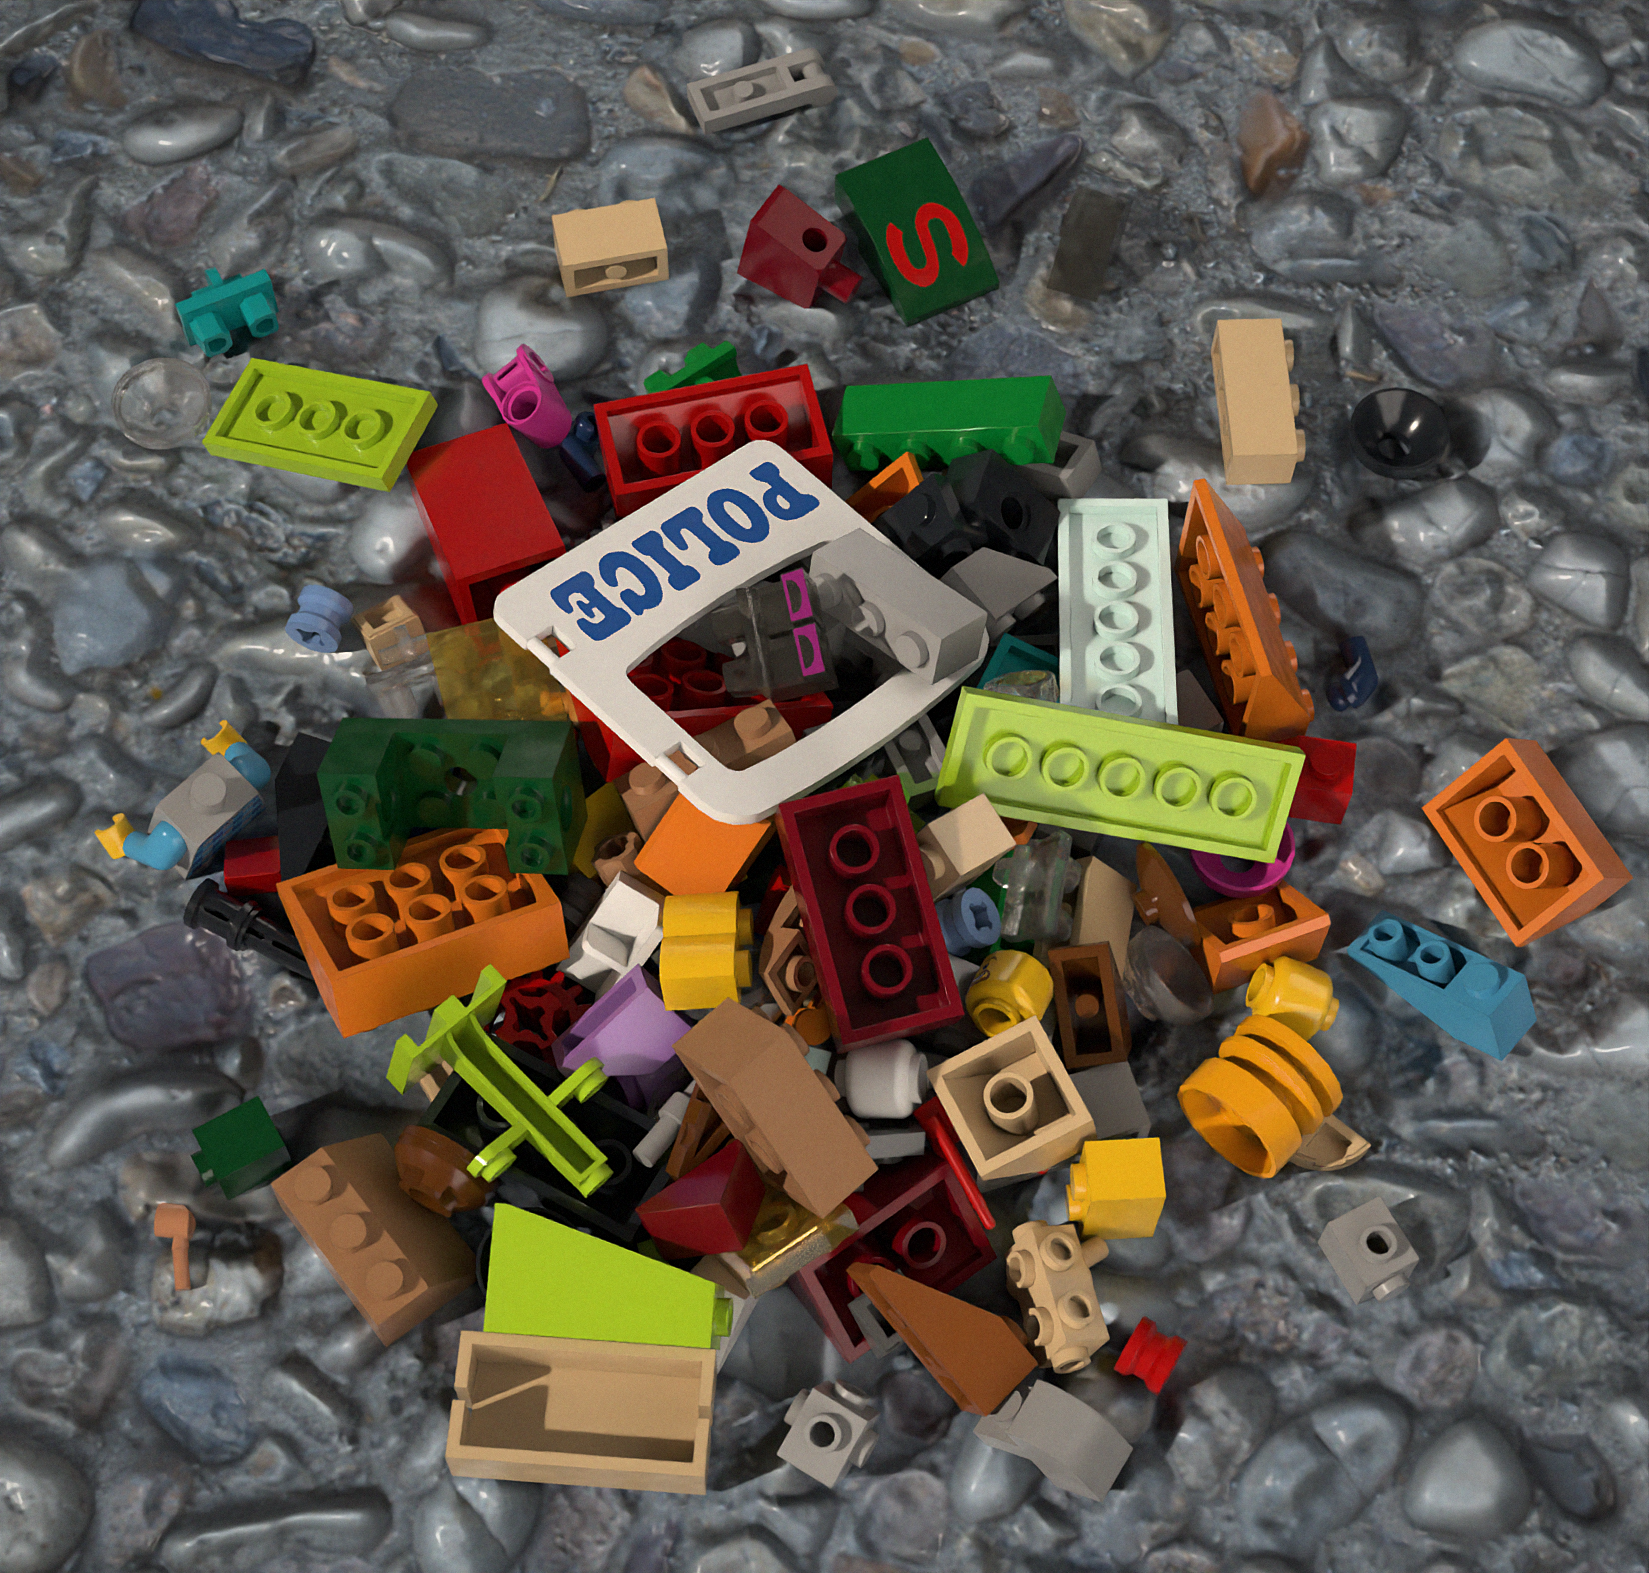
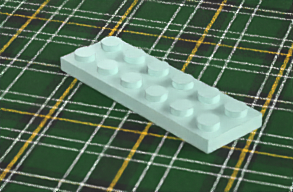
[1057,498,1178,725]

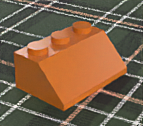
[1422,738,1633,947]

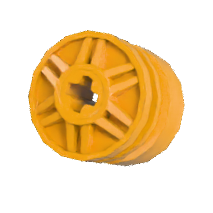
[1177,1014,1343,1179]

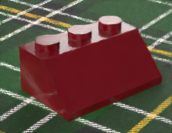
[767,1146,997,1364]

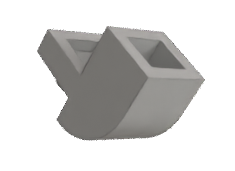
[973,1380,1133,1502]

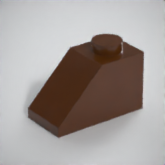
[1048,941,1132,1069]

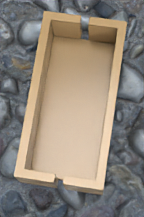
[445,1330,717,1495]

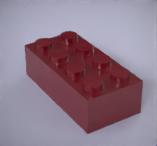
[775,774,965,1054]

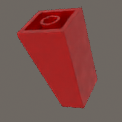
[405,422,566,660]

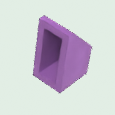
[551,963,694,1078]

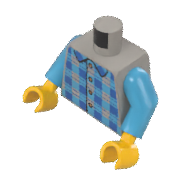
[94,720,271,880]

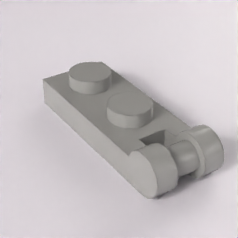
[687,48,838,135]

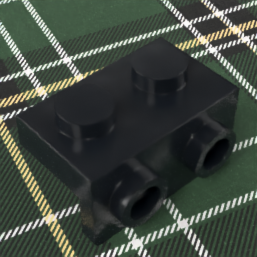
[871,473,989,580]

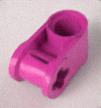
[482,344,572,449]

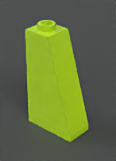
[483,1203,733,1350]

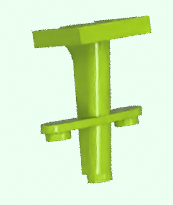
[386,964,614,1198]

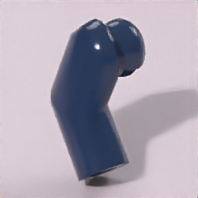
[1326,636,1378,712]

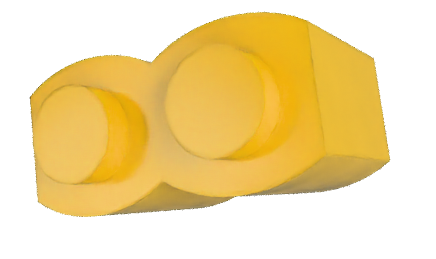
[660,891,754,1011]

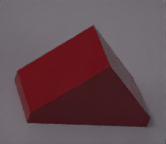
[635,1139,766,1261]

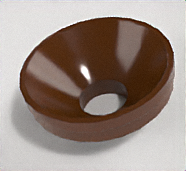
[394,1125,500,1217]

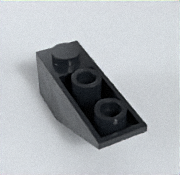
[275,731,336,882]

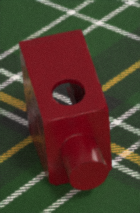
[737,184,863,309]

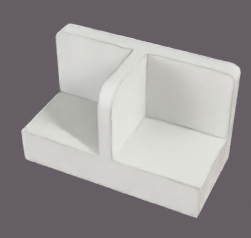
[556,870,665,1004]

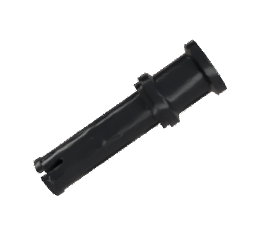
[183,878,315,982]

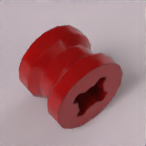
[1114,1316,1188,1396]

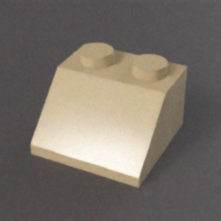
[925,1015,1098,1181]

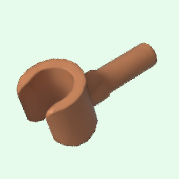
[154,1202,196,1291]

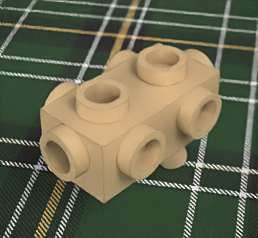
[1004,1220,1110,1374]

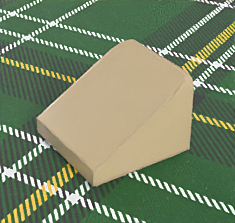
[350,595,430,672]

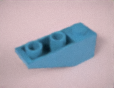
[1347,910,1537,1061]

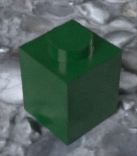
[190,1096,294,1201]

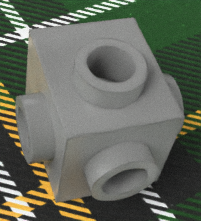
[776,1379,881,1488]

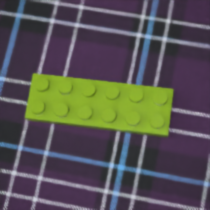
[934,686,1306,864]

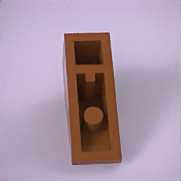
[846,1262,1038,1417]

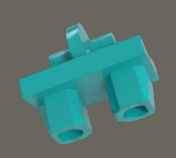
[175,266,279,358]

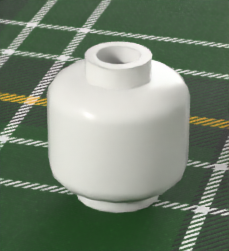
[835,1038,929,1119]

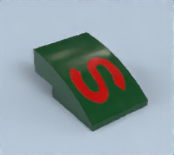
[834,137,1000,327]

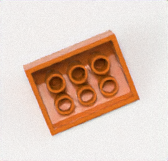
[1174,478,1315,742]
[276,828,570,1038]

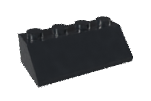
[416,1029,676,1253]

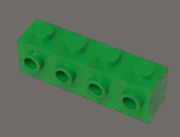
[831,375,1066,471]

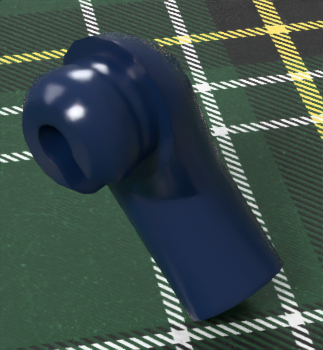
[559,411,607,493]

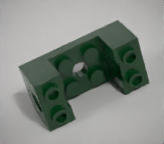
[317,717,588,875]

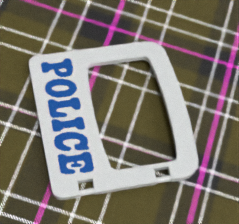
[493,440,989,825]

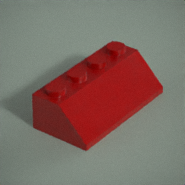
[593,364,833,522]

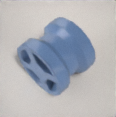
[285,585,354,653]
[934,888,1001,958]

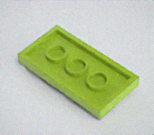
[202,358,438,492]

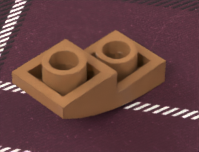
[759,886,818,1016]

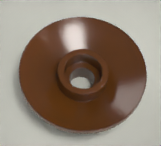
[1132,841,1201,950]

